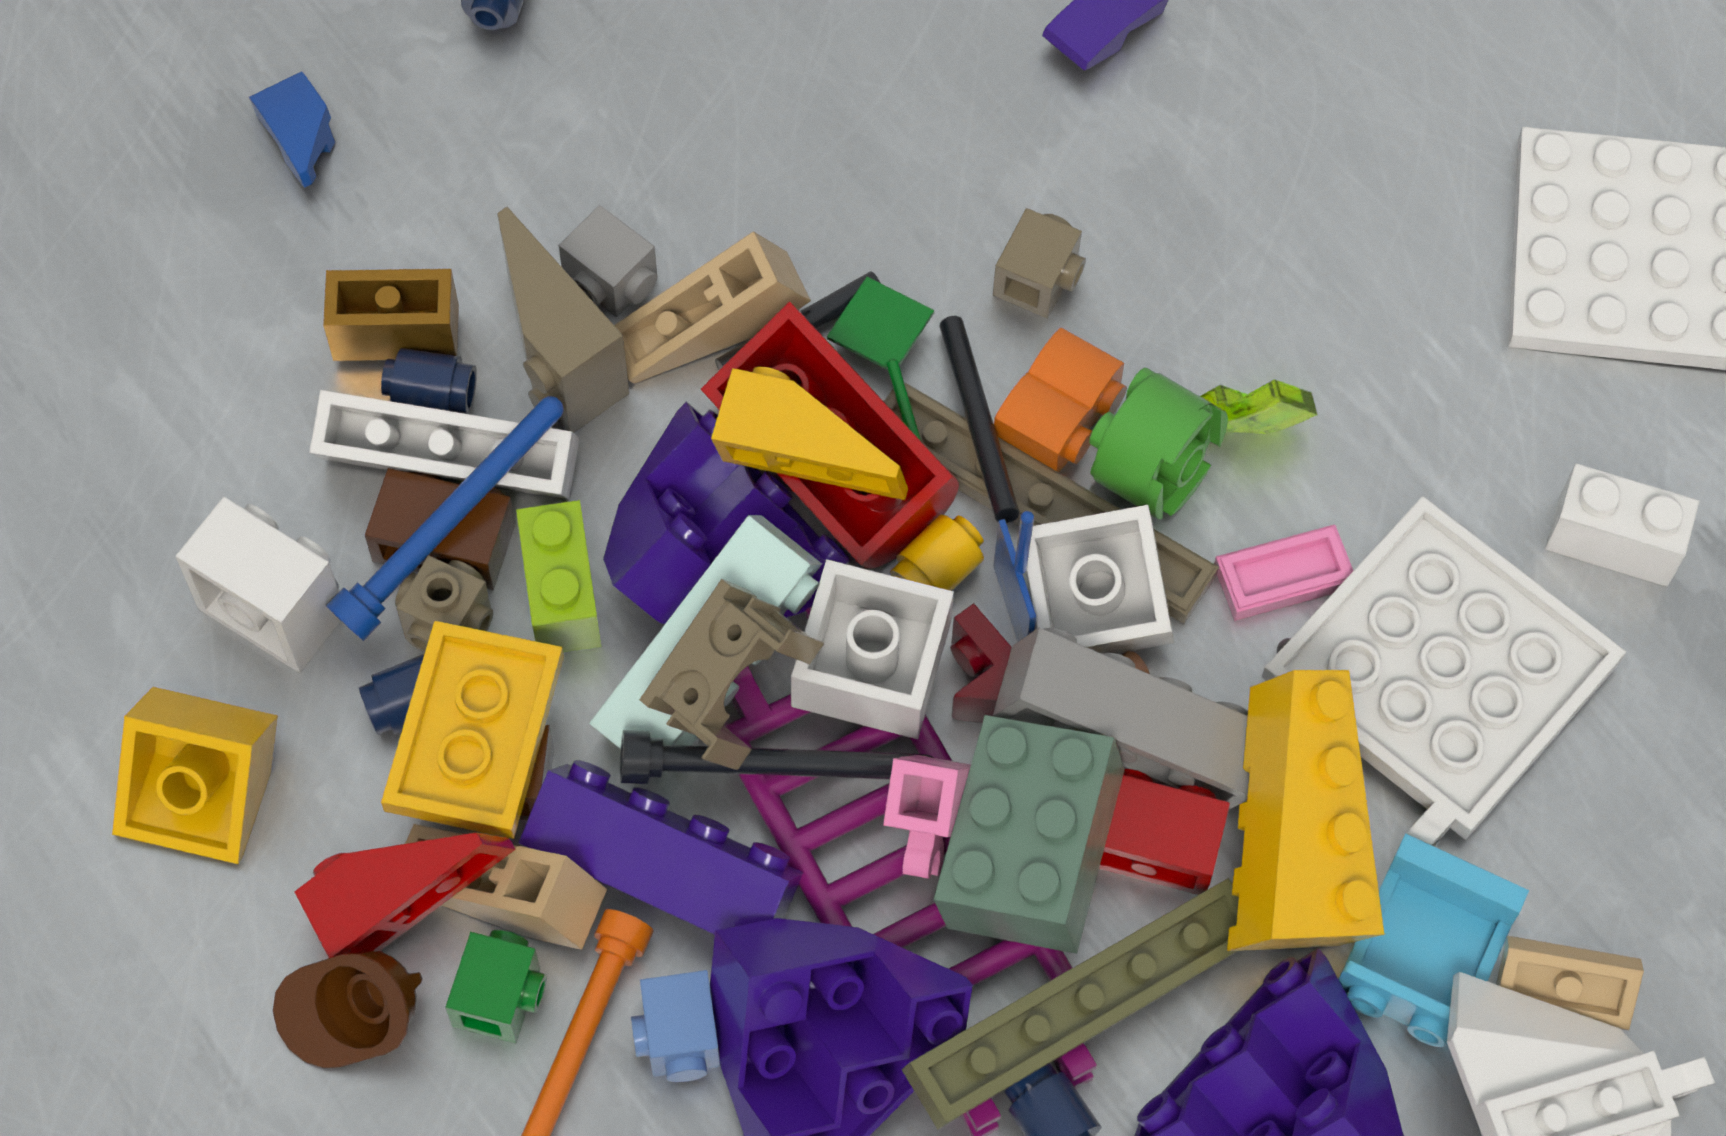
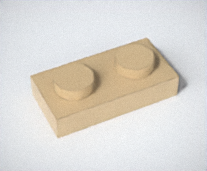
[1496,936,1644,1030]

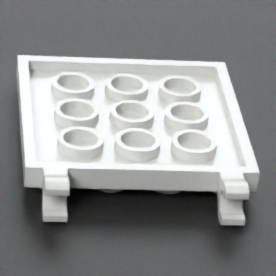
[1508,127,1726,370]
[1261,496,1626,847]

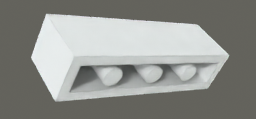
[309,390,580,500]

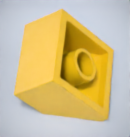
[112,687,278,864]

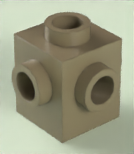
[395,555,493,653]

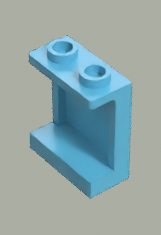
[1339,833,1529,1047]

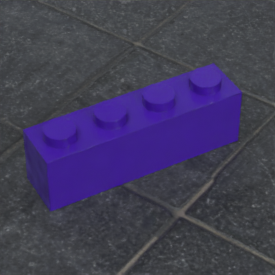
[519,760,804,935]

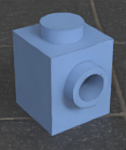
[631,970,720,1082]

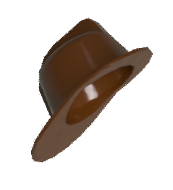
[273,951,423,1068]

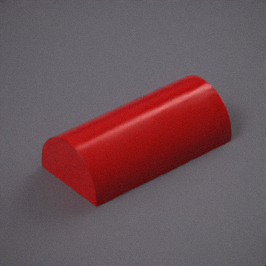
[700,301,959,569]

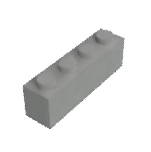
[993,627,1249,809]

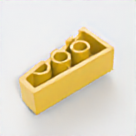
[1227,670,1385,951]

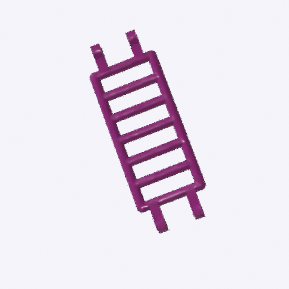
[725,607,1097,1136]

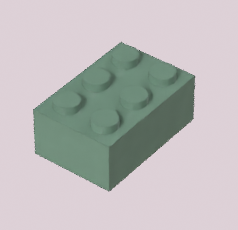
[933,715,1125,954]

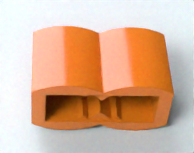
[994,328,1127,473]

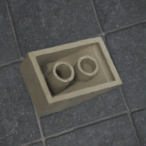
[497,207,629,433]

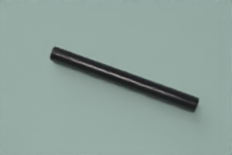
[939,316,1020,523]

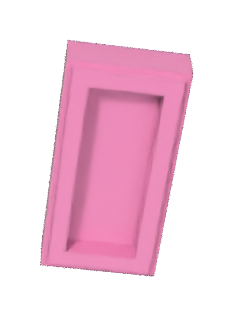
[1214,524,1353,621]

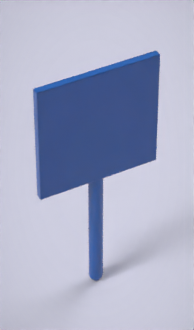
[993,511,1036,642]

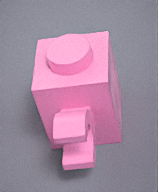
[883,755,971,879]

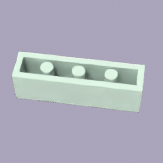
[589,515,822,749]

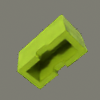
[516,500,602,653]

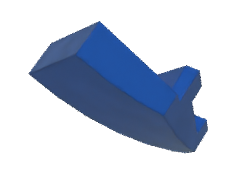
[249,71,335,188]

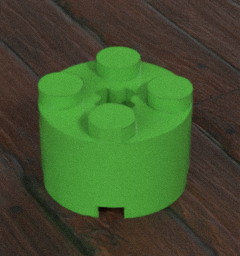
[1089,367,1228,520]

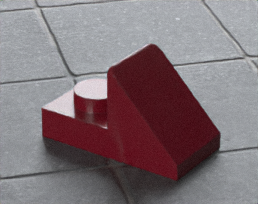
[950,603,1012,723]

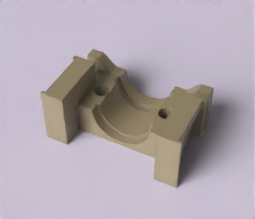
[639,579,824,770]

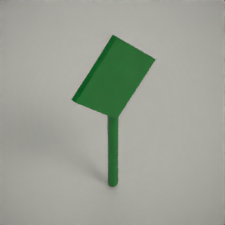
[827,277,934,442]

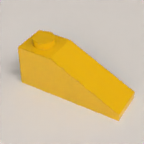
[711,367,908,500]

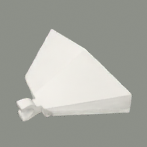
[1447,972,1715,1136]

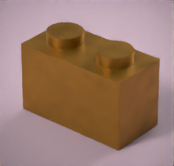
[323,269,459,361]

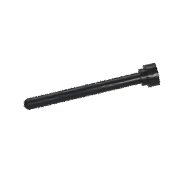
[620,730,934,784]

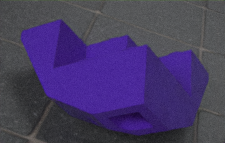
[603,401,851,624]
[710,918,973,1136]
[1135,948,1404,1136]

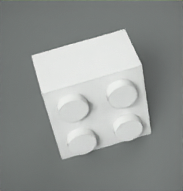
[175,497,341,673]
[1027,505,1175,654]
[791,559,954,739]

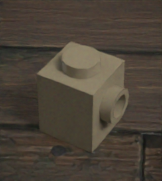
[992,208,1086,319]

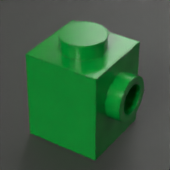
[445,930,547,1044]

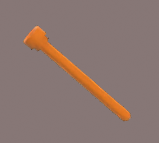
[521,909,654,1136]

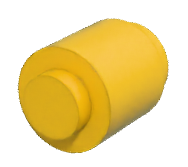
[890,514,984,591]

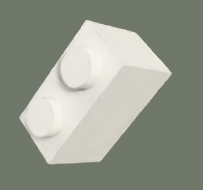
[1545,463,1700,587]

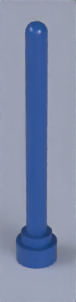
[326,396,563,642]

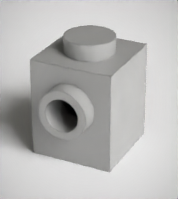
[558,205,658,317]

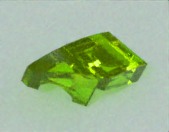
[1200,379,1318,434]

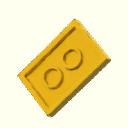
[381,621,564,839]

